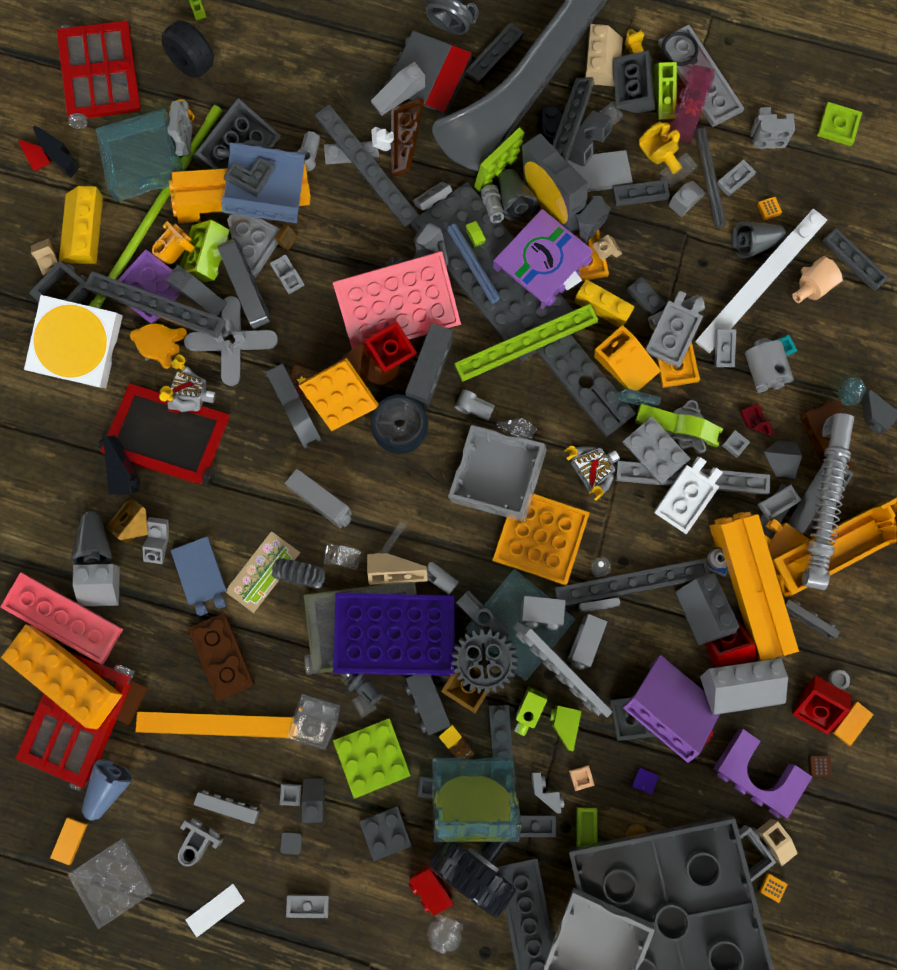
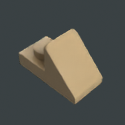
[31,238,59,277]

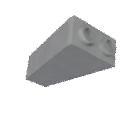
[284,469,352,529]

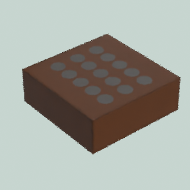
[808,756,832,777]

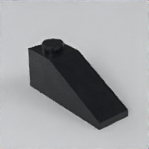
[103,435,140,495]

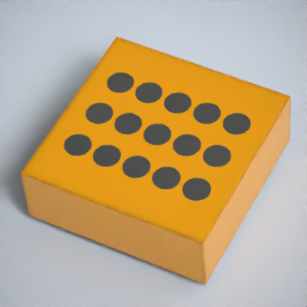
[757,197,782,220]
[758,873,788,903]

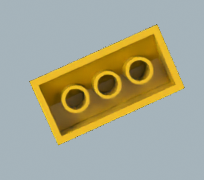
[59,186,103,264]

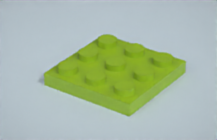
[474,128,525,192]
[333,718,411,799]

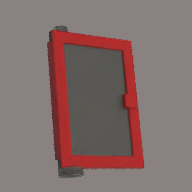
[99,383,230,487]

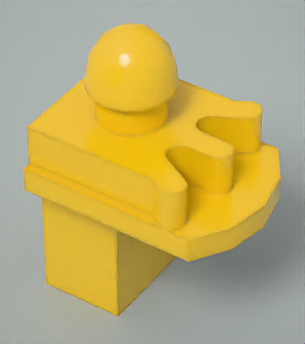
[625,29,644,54]

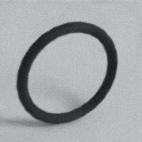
[662,32,699,66]

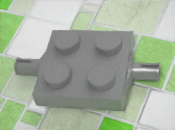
[167,101,193,156]

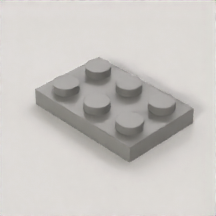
[622,416,690,485]

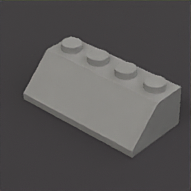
[700,658,788,715]

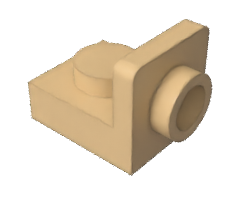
[593,235,623,260]

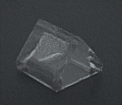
[352,695,376,718]

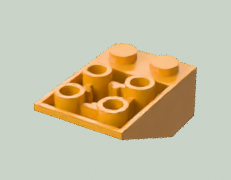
[594,325,661,396]

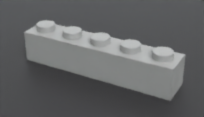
[194,790,260,824]

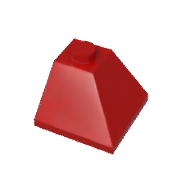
[365,322,417,373]

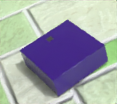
[632,768,659,795]

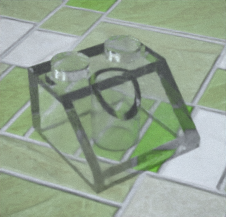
[287,694,340,750]

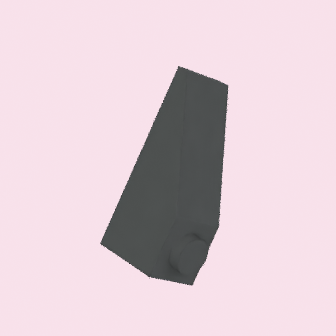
[166,265,227,316]

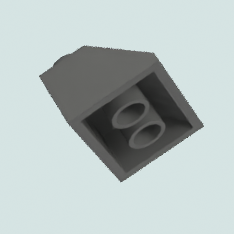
[613,50,655,113]
[675,573,739,646]

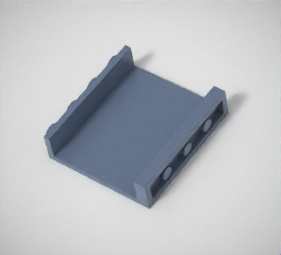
[222,143,305,223]

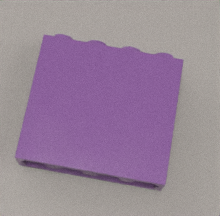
[623,655,720,763]

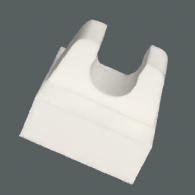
[371,127,394,151]

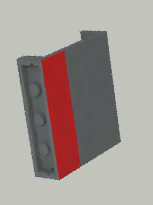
[384,31,472,119]

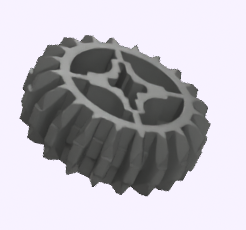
[272,558,325,589]

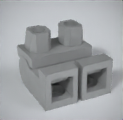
[750,107,795,149]

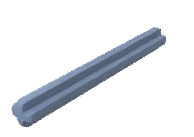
[448,224,500,304]

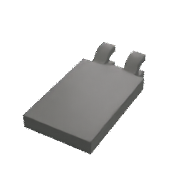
[568,150,633,192]
[646,291,704,368]

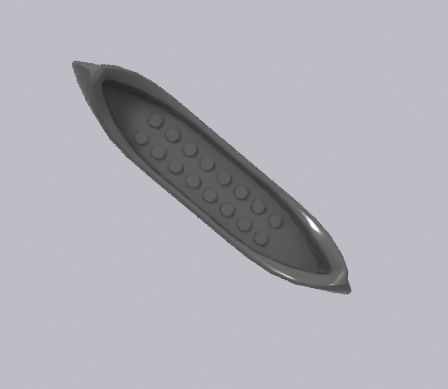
[432,0,607,171]

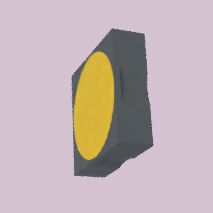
[522,133,588,235]

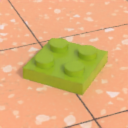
[817,102,862,146]

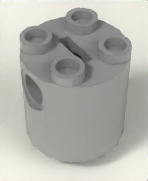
[745,338,794,393]

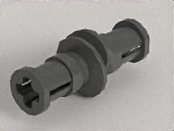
[329,659,383,708]

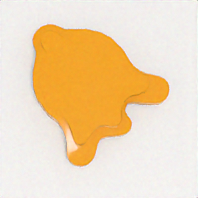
[130,324,187,369]

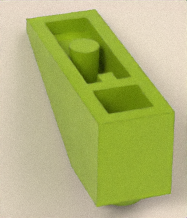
[654,62,677,120]

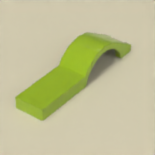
[635,404,723,447]

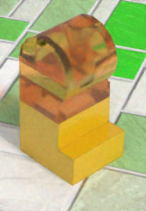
[438,725,475,765]

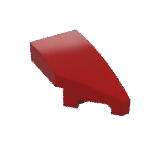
[18,140,51,172]

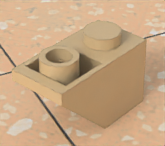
[757,819,798,866]

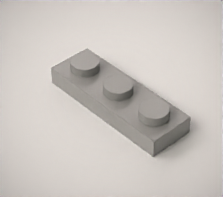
[324,141,379,164]

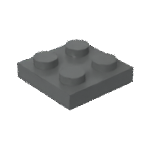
[359,806,412,862]

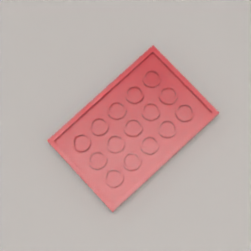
[332,251,461,349]

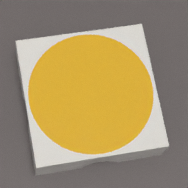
[24,295,122,389]

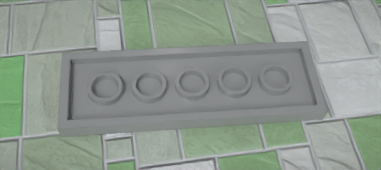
[658,25,744,127]
[513,622,612,718]

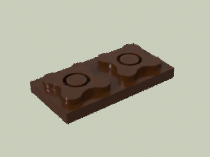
[187,613,255,702]

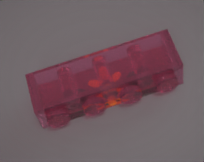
[669,65,715,144]

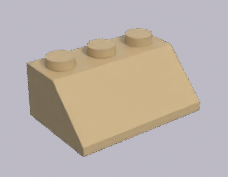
[584,24,623,86]

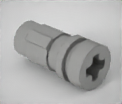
[481,185,504,223]

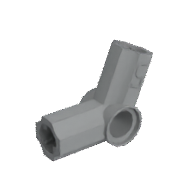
[298,131,321,171]

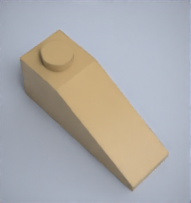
[367,553,428,585]

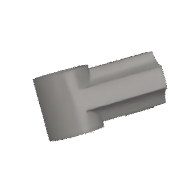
[454,389,495,421]

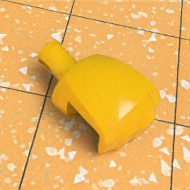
[639,122,682,174]

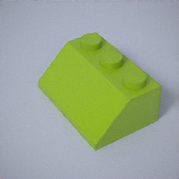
[180,220,229,282]

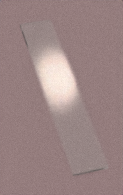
[380,521,406,554]

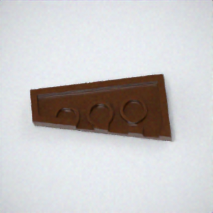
[391,97,424,177]

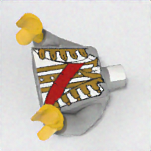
[159,354,216,412]
[563,446,620,500]

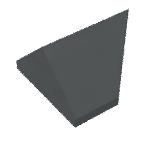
[764,440,802,479]

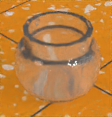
[427,914,463,955]

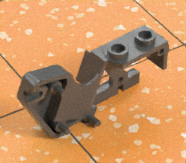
[386,222,449,267]

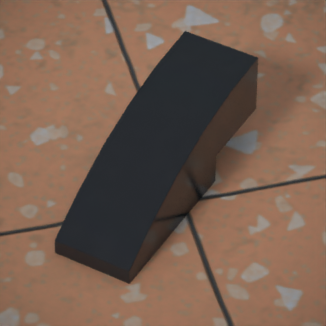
[33,125,80,178]

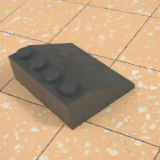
[191,98,281,170]

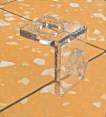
[324,545,361,570]

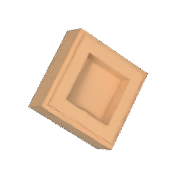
[569,765,595,791]

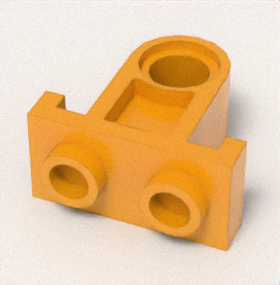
[152,221,195,265]

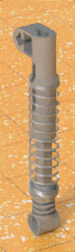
[802,413,854,590]

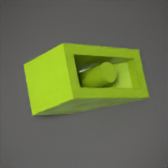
[550,705,582,751]

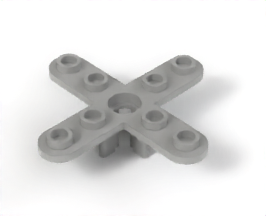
[184,296,278,386]

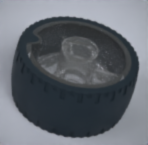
[371,394,428,454]

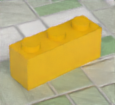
[574,279,635,328]

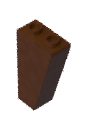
[800,400,853,470]

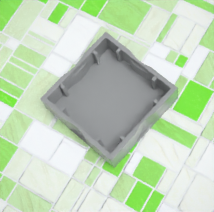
[448,425,547,522]
[542,888,655,970]

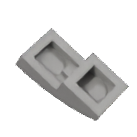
[270,254,305,294]

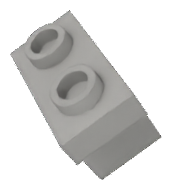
[178,818,224,866]

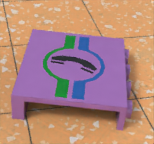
[493,209,593,309]

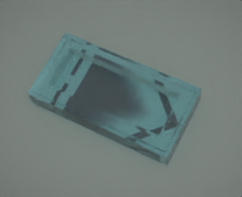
[618,389,661,407]

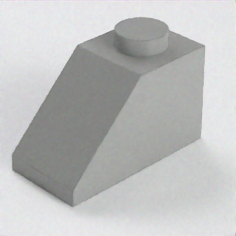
[669,181,706,217]

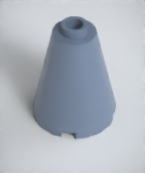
[82,759,133,820]

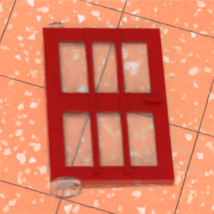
[56,21,141,129]
[16,651,135,791]

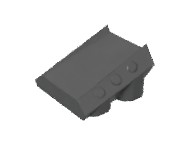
[576,196,611,244]

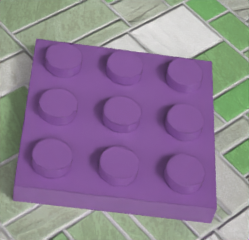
[117,250,180,324]

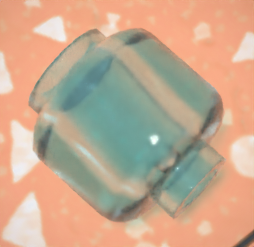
[837,377,866,406]

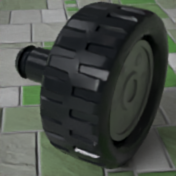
[428,822,516,918]

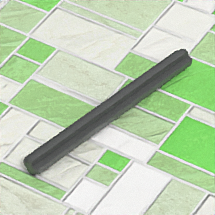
[695,127,726,228]

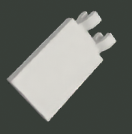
[653,456,723,534]

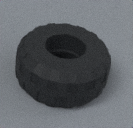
[161,21,214,77]

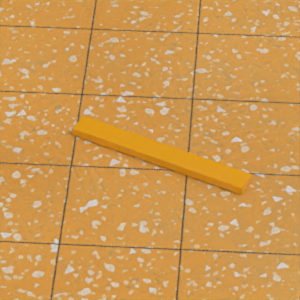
[136,712,298,738]

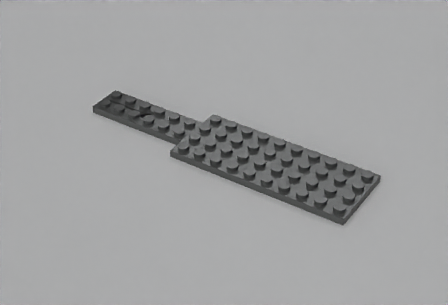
[410,182,636,438]

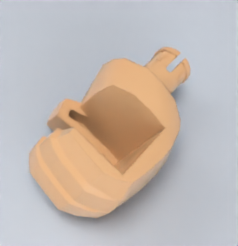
[792,256,843,303]

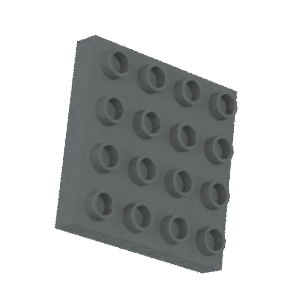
[569,815,774,970]

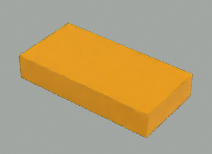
[832,702,874,746]
[50,817,88,865]

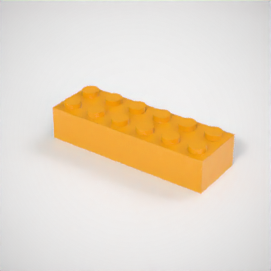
[1,624,122,729]

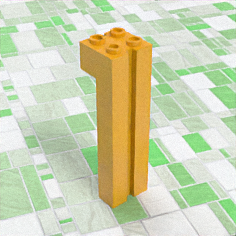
[169,164,311,224]
[772,497,897,596]
[709,512,799,662]

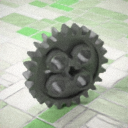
[452,627,518,694]

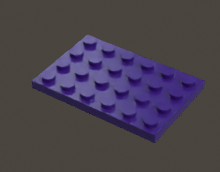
[333,593,455,676]

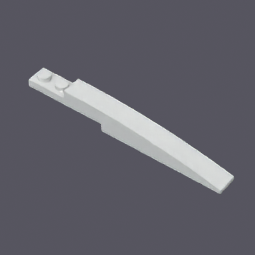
[695,209,827,353]

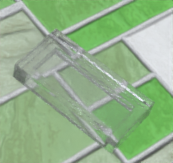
[658,153,698,189]

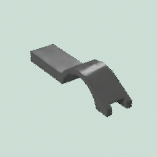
[266,364,321,449]

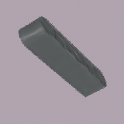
[218,238,271,329]

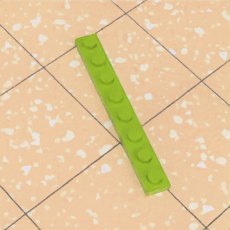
[454,304,598,382]

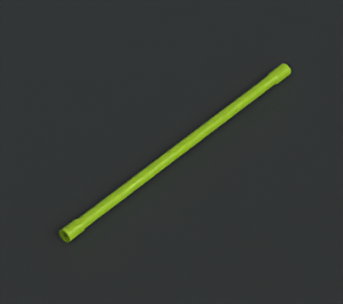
[89,105,223,309]

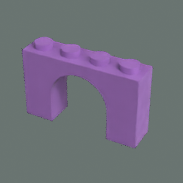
[713,729,812,819]

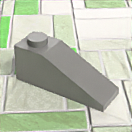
[371,62,425,116]

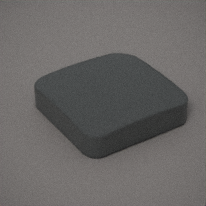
[280,832,302,855]

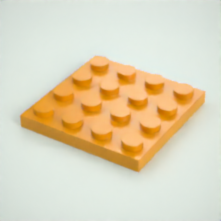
[492,494,590,586]

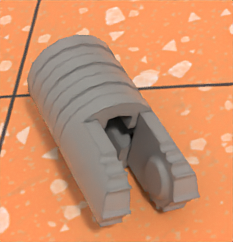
[427,562,459,596]

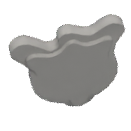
[668,400,706,454]

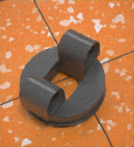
[425,0,479,35]

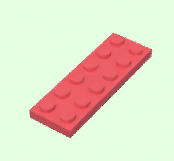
[1,572,123,664]

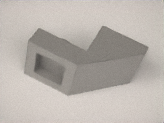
[142,517,169,564]
[531,771,564,814]

